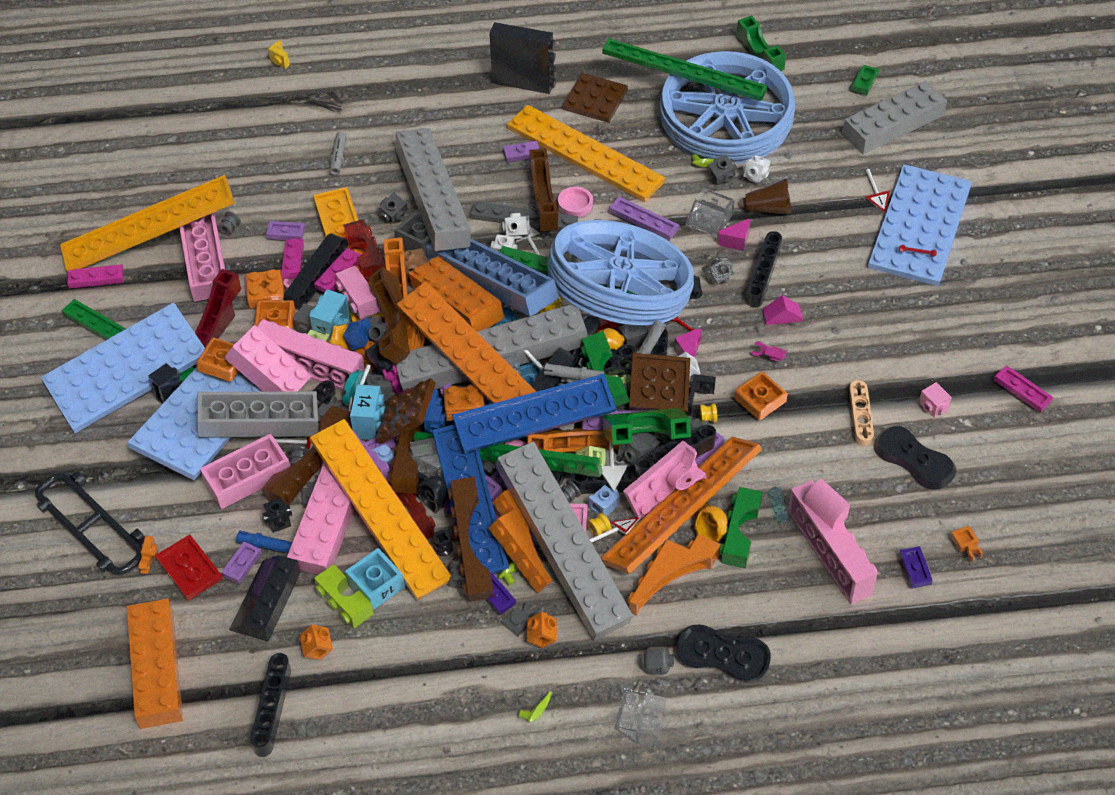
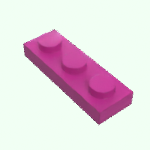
[282,239,304,279]
[314,248,362,293]
[68,264,124,288]
[994,365,1054,413]

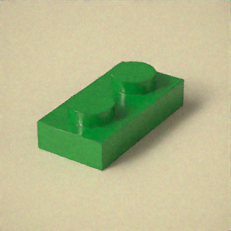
[852,65,879,95]

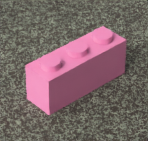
[335,265,381,319]

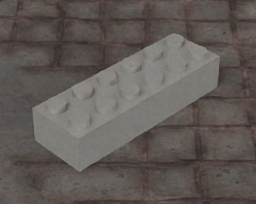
[842,81,947,155]
[198,391,318,437]

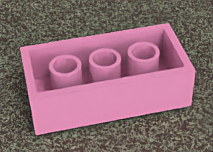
[225,325,312,392]
[200,433,290,509]

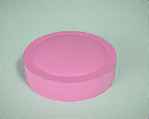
[558,187,593,218]

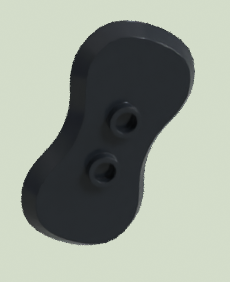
[873,426,957,490]
[677,624,771,681]

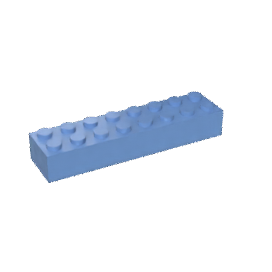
[437,239,559,316]

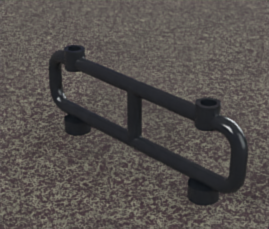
[35,470,145,575]

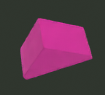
[717,219,751,251]
[763,295,803,325]
[674,328,702,358]

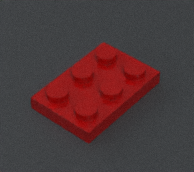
[155,534,223,601]

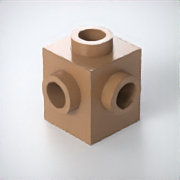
[405,248,429,278]

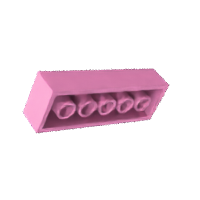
[180,213,225,302]
[257,319,365,392]
[287,463,355,575]
[788,480,878,604]

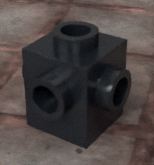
[262,498,292,533]

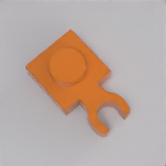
[950,525,983,562]
[138,536,159,574]

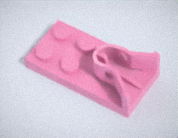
[623,441,707,519]

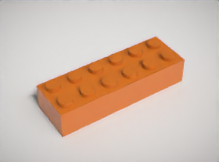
[409,256,504,332]
[127,598,183,729]

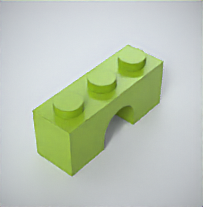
[314,564,374,628]

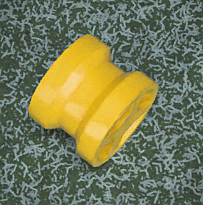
[699,403,717,423]
[587,513,611,537]

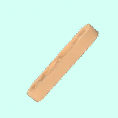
[849,380,874,446]

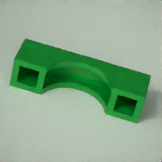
[736,15,786,71]
[581,331,630,407]
[719,487,763,569]

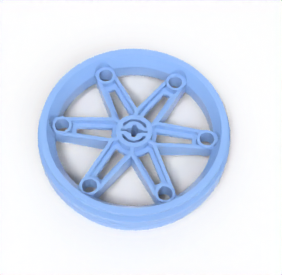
[660,51,795,164]
[547,220,694,325]

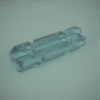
[769,486,789,523]

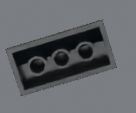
[230,555,301,642]

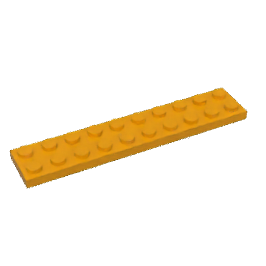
[507,105,665,202]
[60,175,235,272]
[313,187,385,322]
[310,419,451,601]

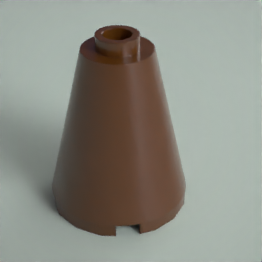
[743,179,792,214]

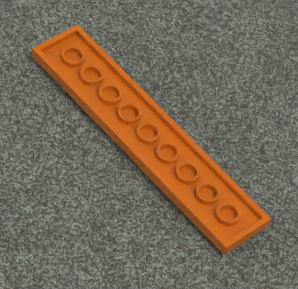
[397,281,536,404]
[601,437,762,574]

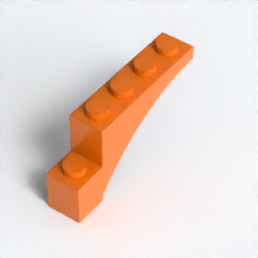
[384,238,408,317]
[528,428,620,452]
[489,489,553,594]
[627,534,720,615]

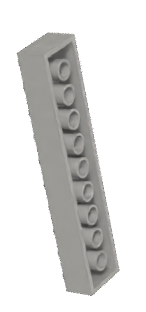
[395,128,471,251]
[396,304,588,391]
[496,441,633,641]

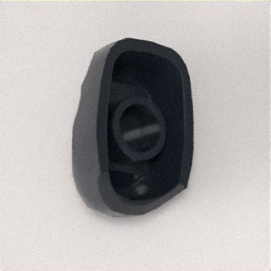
[418,476,447,514]

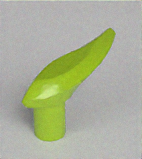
[692,154,714,168]
[499,562,518,586]
[519,691,552,723]

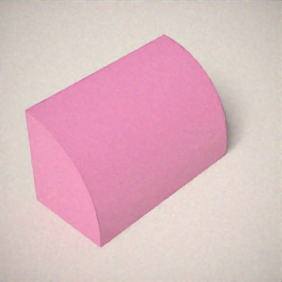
[804,478,850,529]

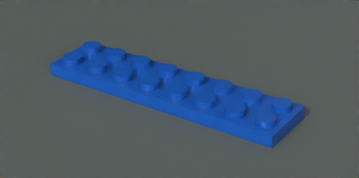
[452,374,616,453]
[433,425,509,574]

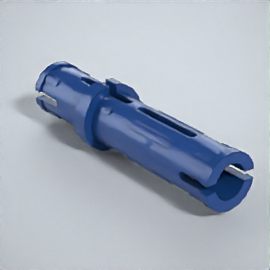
[236,530,293,554]

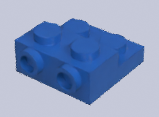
[424,390,447,434]

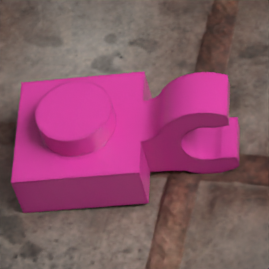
[752,341,788,361]
[383,366,403,394]

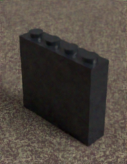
[489,22,556,94]

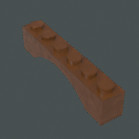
[529,149,558,231]
[369,267,410,364]
[262,406,352,505]
[388,422,425,493]
[448,476,494,602]

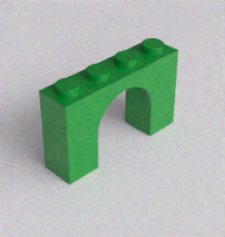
[602,408,691,445]

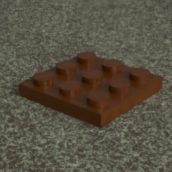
[563,73,628,123]
[629,353,690,414]
[375,378,436,444]

